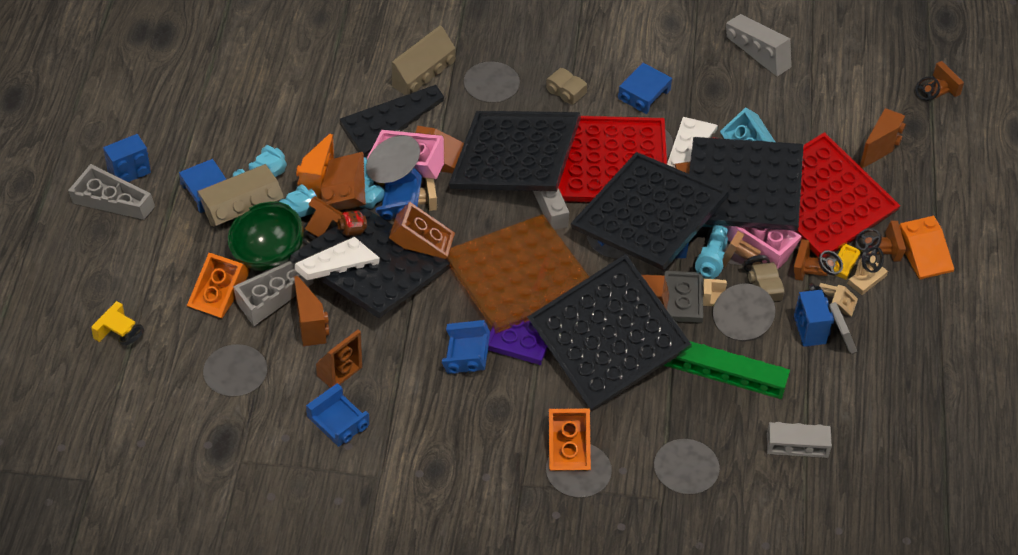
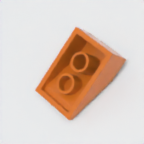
[296,134,334,199]
[899,216,954,280]
[187,253,250,318]
[549,409,591,471]

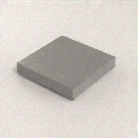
[830,302,857,354]

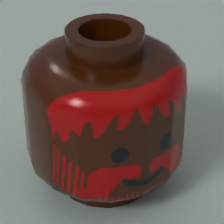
[337,211,367,236]

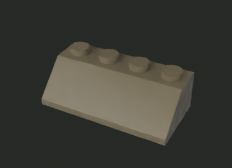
[392,26,456,95]
[197,164,284,226]

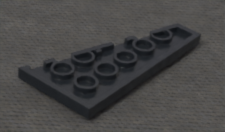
[339,85,444,157]

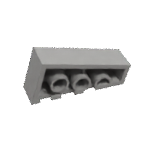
[726,14,792,76]
[68,164,155,220]
[233,261,314,326]

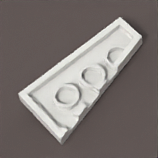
[667,117,718,168]
[295,237,380,280]

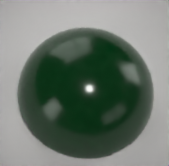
[228,201,304,272]

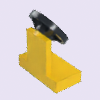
[91,301,144,346]

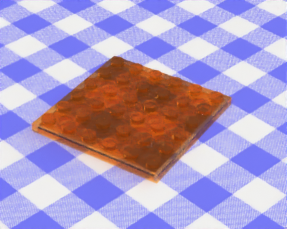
[446,214,589,333]

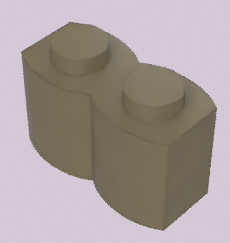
[546,68,587,104]
[748,262,784,301]

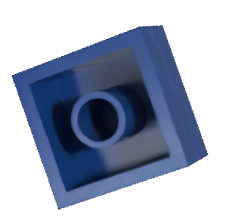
[103,134,151,182]
[794,290,834,346]

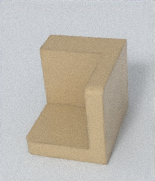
[703,279,727,306]

